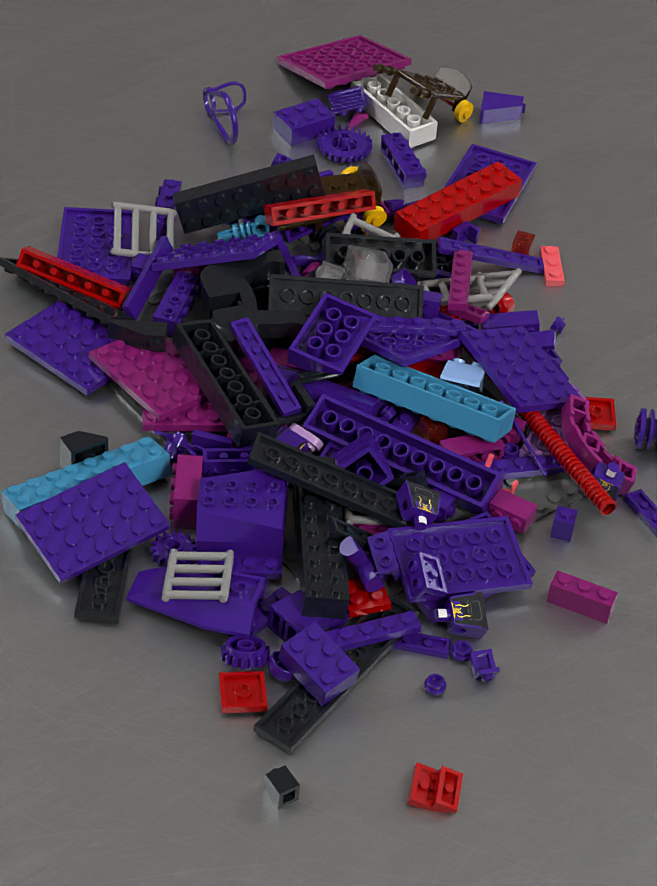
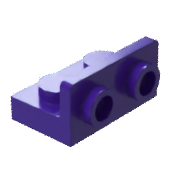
[367,531,401,581]
[406,552,447,599]

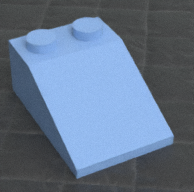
[440,358,487,393]

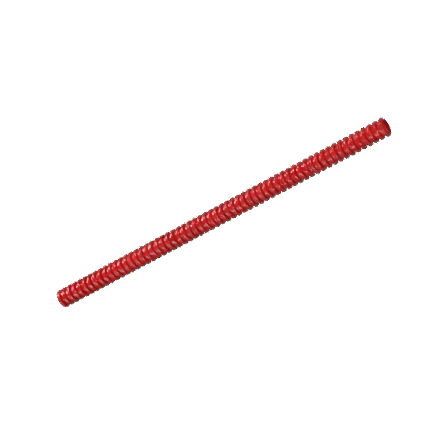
[435,292,617,516]

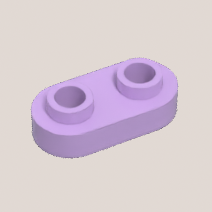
[289,423,324,452]

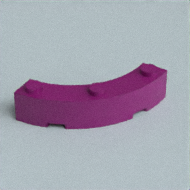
[561,394,637,495]

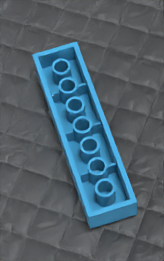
[353,354,516,443]
[1,437,172,531]

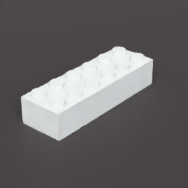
[350,74,438,148]

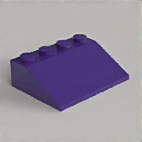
[288,292,378,375]

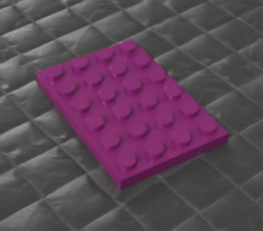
[89,338,208,421]

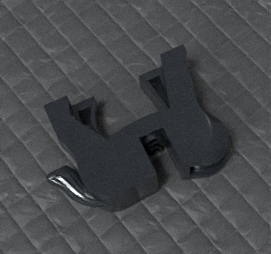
[200,250,307,360]

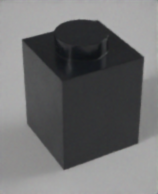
[264,765,300,809]

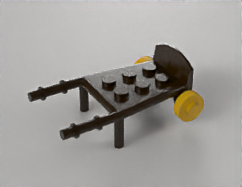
[372,63,473,123]
[276,162,387,241]

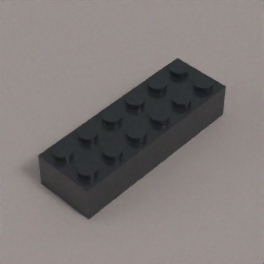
[322,233,437,282]

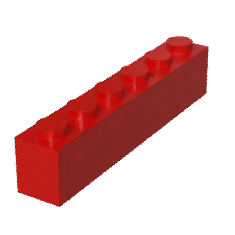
[264,189,376,226]
[16,246,132,309]

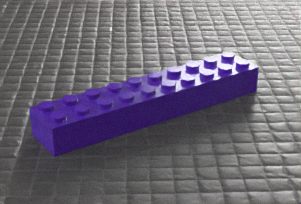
[303,394,503,515]

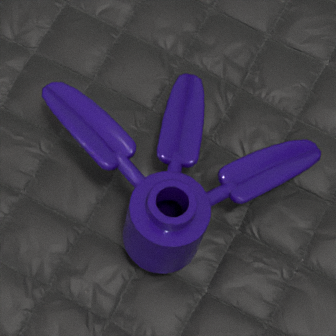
[154,430,205,463]

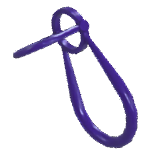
[203,81,247,145]

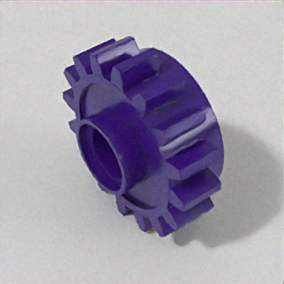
[150,530,197,567]
[221,635,270,670]

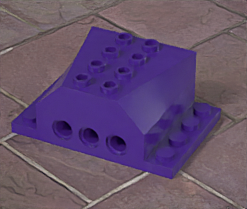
[196,469,289,579]

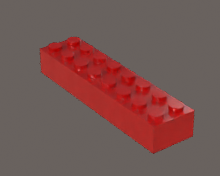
[393,161,523,240]

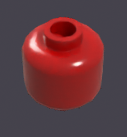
[489,292,515,314]

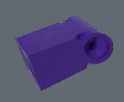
[267,590,349,642]

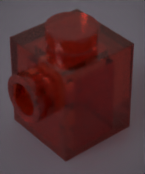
[511,230,535,255]
[418,416,448,445]

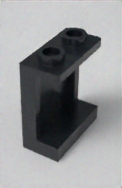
[258,380,315,426]

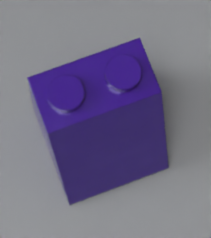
[335,431,394,486]

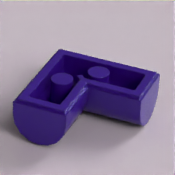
[339,536,384,592]

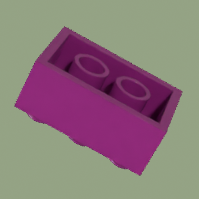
[169,454,203,530]

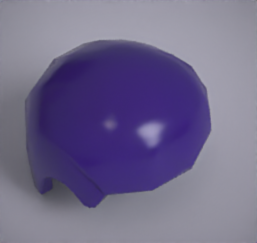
[267,651,295,682]

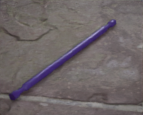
[500,400,548,477]

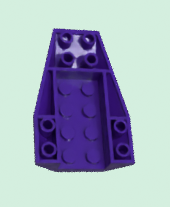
[126,567,270,638]

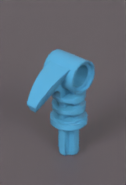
[217,215,270,241]

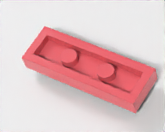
[539,246,565,287]

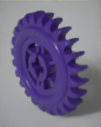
[316,125,373,163]

